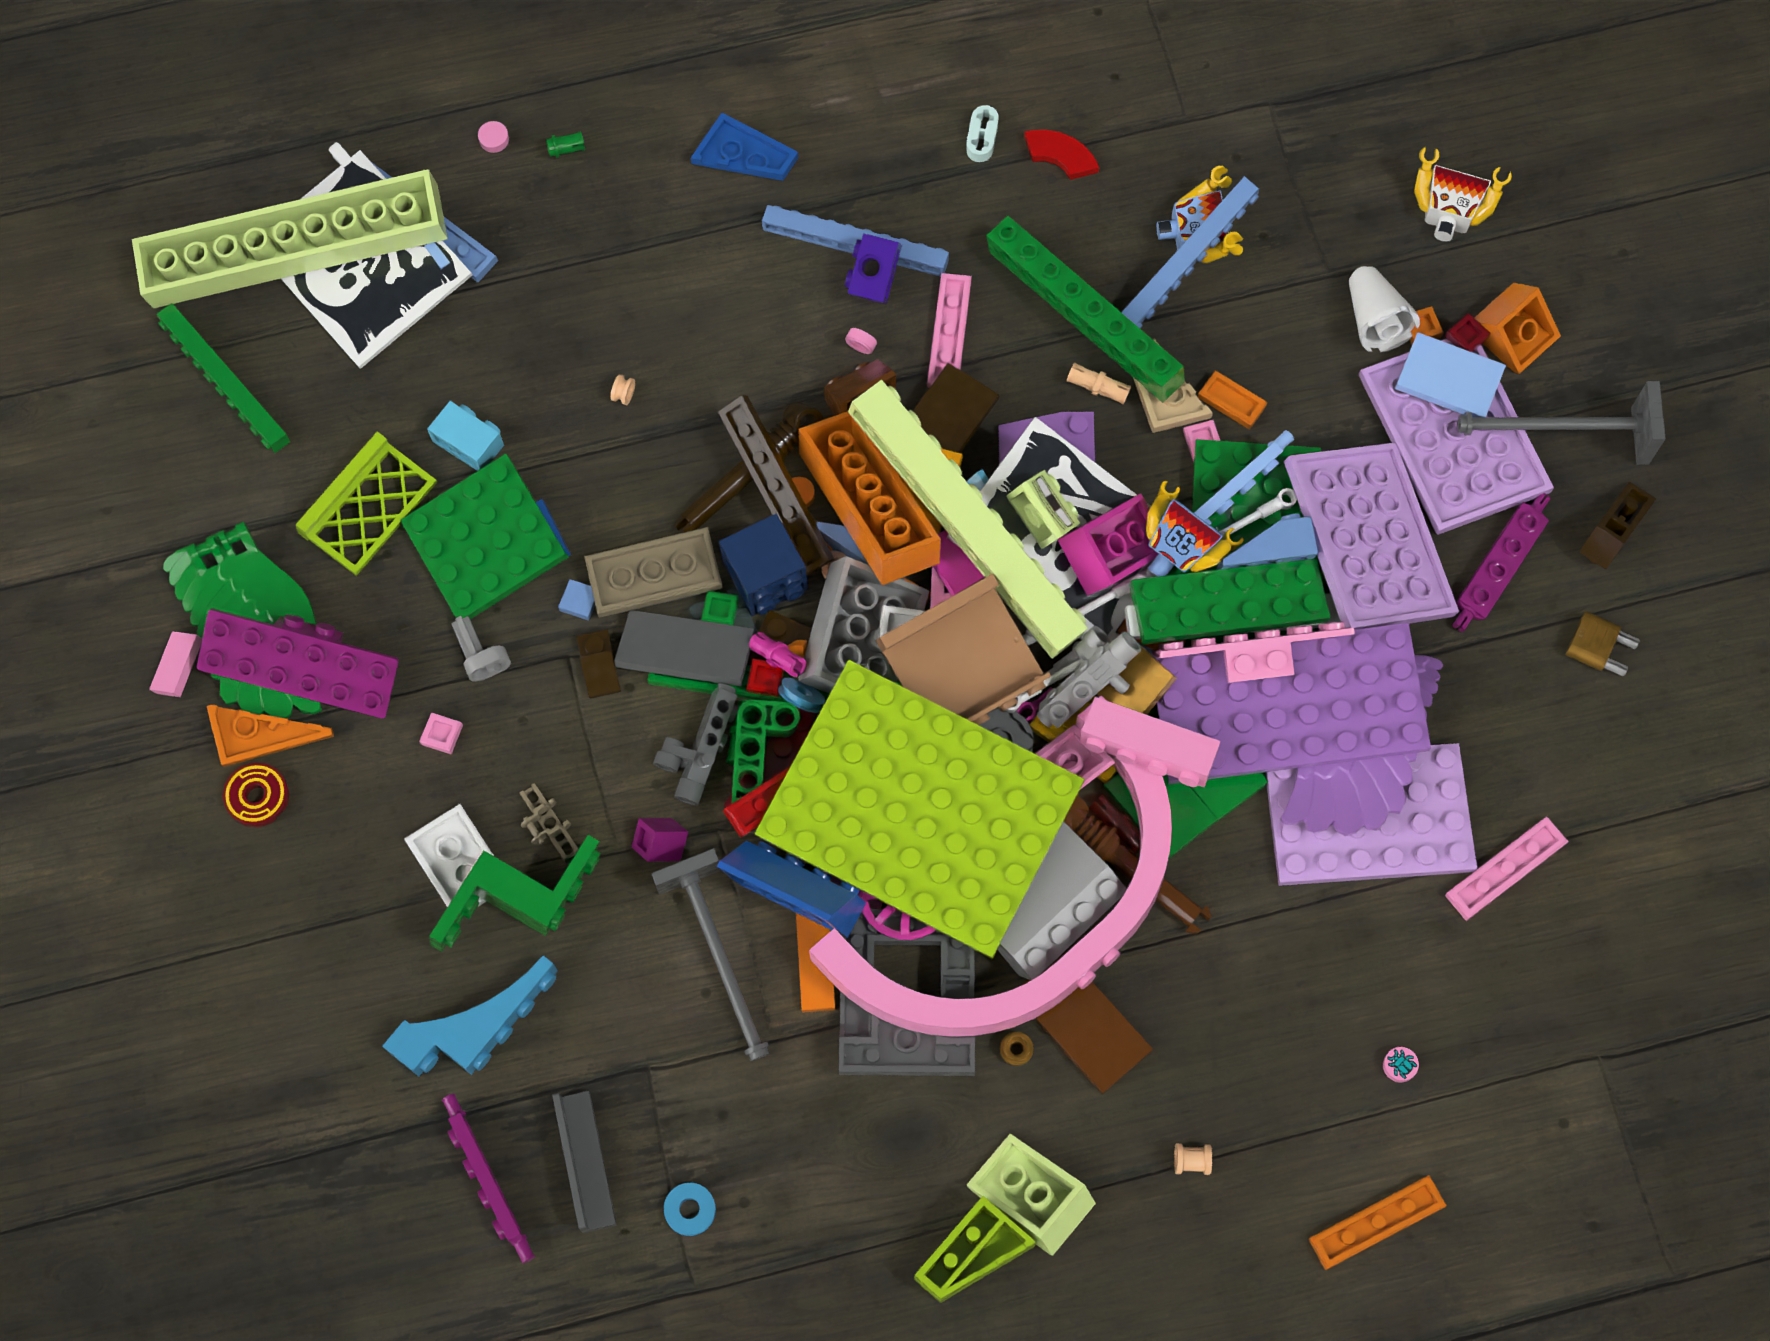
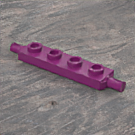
[1453,493,1550,632]
[442,1093,535,1264]

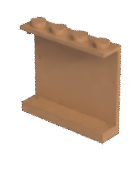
[876,574,1051,725]

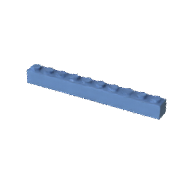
[1122,176,1259,329]
[762,205,949,277]

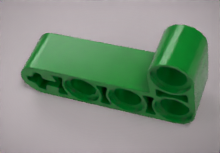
[731,700,800,804]

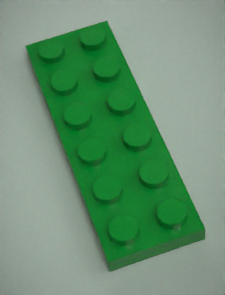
[1129,558,1331,644]

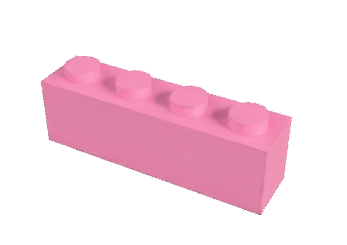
[1080,697,1221,788]

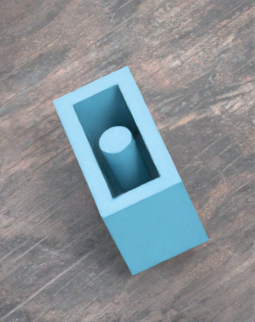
[427,401,504,471]

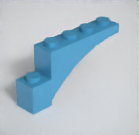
[383,956,558,1077]

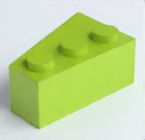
[914,1196,1036,1303]

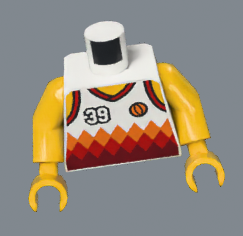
[1414,147,1512,241]

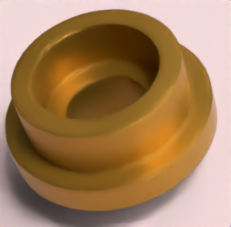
[1000,1032,1034,1066]

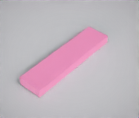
[927,273,972,388]
[1445,816,1569,921]

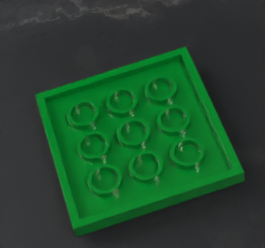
[400,454,569,619]

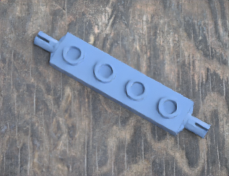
[1195,430,1294,525]

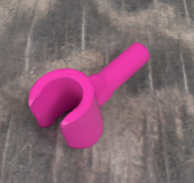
[1017,687,1053,723]

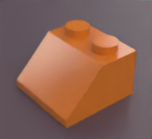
[1475,283,1561,374]

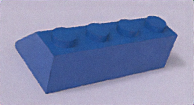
[717,841,866,938]

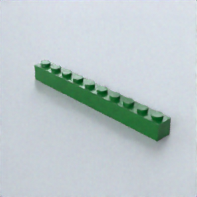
[157,303,290,453]

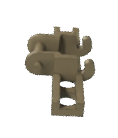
[519,783,579,862]

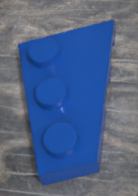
[690,113,799,181]

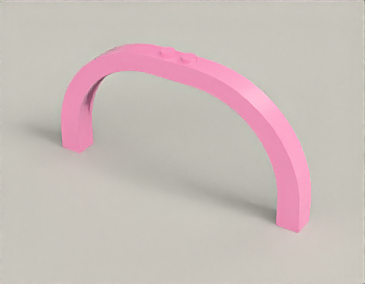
[809,696,1172,1037]

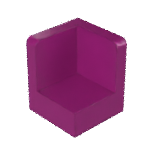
[631,818,688,862]

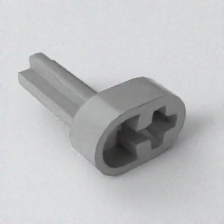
[451,616,511,682]

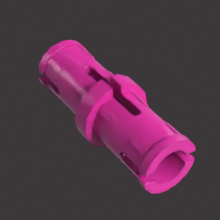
[749,632,806,677]

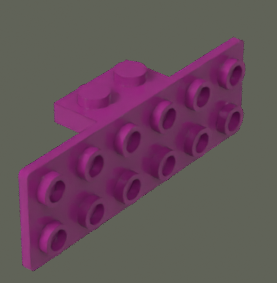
[197,608,399,718]

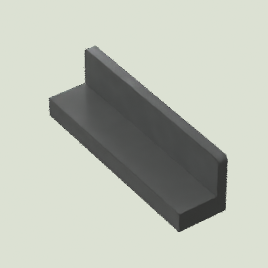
[552,1091,617,1234]

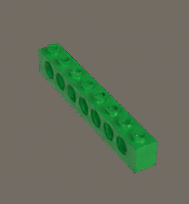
[986,216,1185,403]

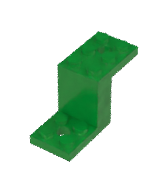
[429,835,601,952]

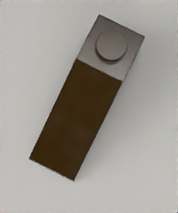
[1579,482,1656,569]

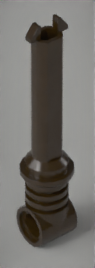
[674,402,824,533]

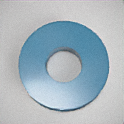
[778,678,826,713]
[664,1183,716,1236]

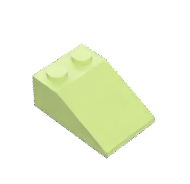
[967,1134,1096,1256]

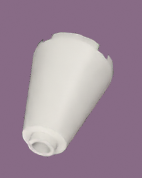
[1349,266,1420,352]

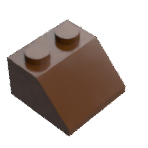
[824,359,896,416]

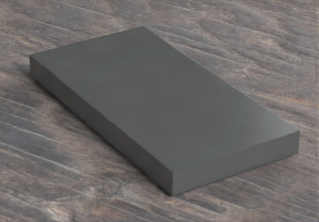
[614,610,754,686]

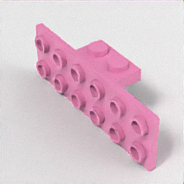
[1151,622,1355,683]

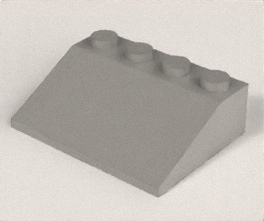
[798,556,929,693]
[997,822,1127,980]

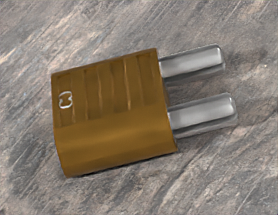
[1565,611,1640,676]

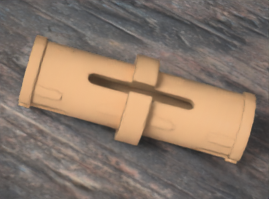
[1067,363,1131,404]

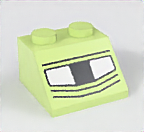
[1006,470,1080,549]

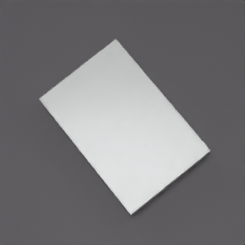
[404,804,494,907]

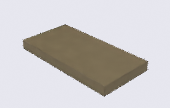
[584,527,723,618]

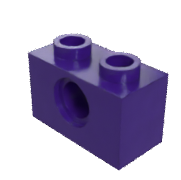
[845,233,902,305]

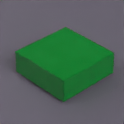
[701,591,739,626]

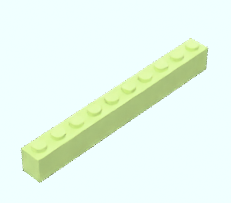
[848,380,1088,659]

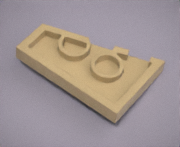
[1133,340,1213,433]

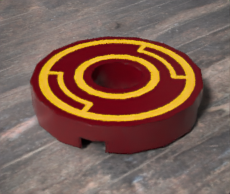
[222,762,290,828]

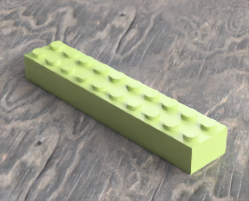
[132,169,448,308]

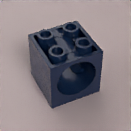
[719,514,808,617]

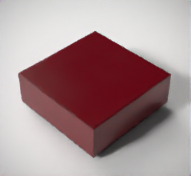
[1445,313,1491,353]

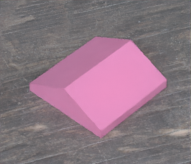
[1036,725,1114,789]

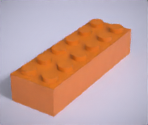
[799,411,941,585]

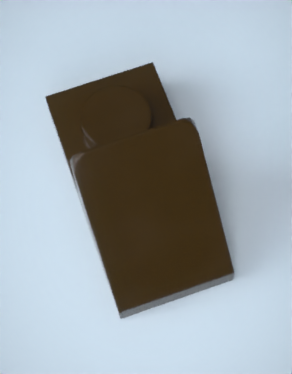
[576,629,621,699]

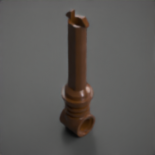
[1064,795,1211,934]

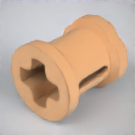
[1174,1143,1212,1175]

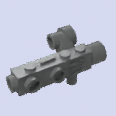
[653,683,738,806]

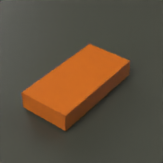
[1198,370,1267,430]

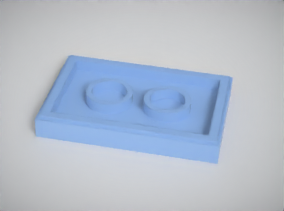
[1395,332,1506,417]

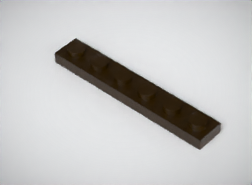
[718,395,834,575]

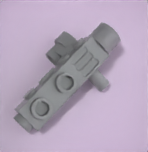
[1037,626,1141,728]

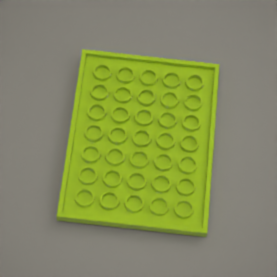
[755,660,1085,959]

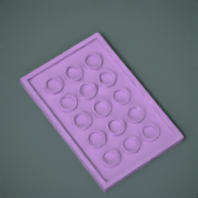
[1359,339,1554,535]
[1284,443,1459,630]
[1265,743,1477,886]

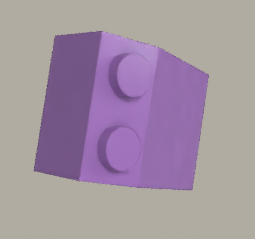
[998,412,1095,465]

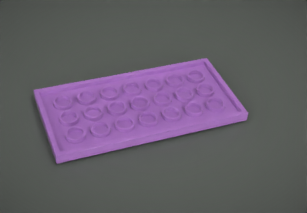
[1153,623,1431,785]

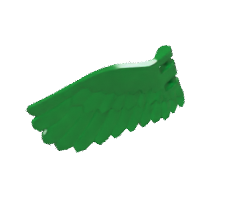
[163,521,322,719]

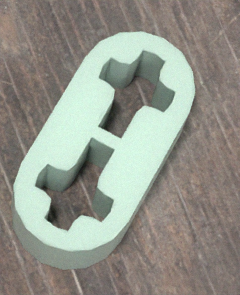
[966,105,998,162]

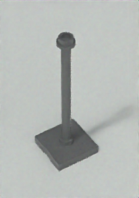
[1457,381,1666,465]
[651,848,770,1061]

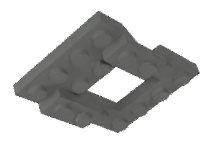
[839,909,975,1076]

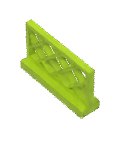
[296,432,437,576]

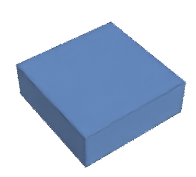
[558,579,595,621]

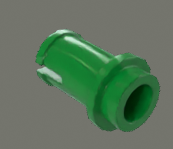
[546,131,585,159]

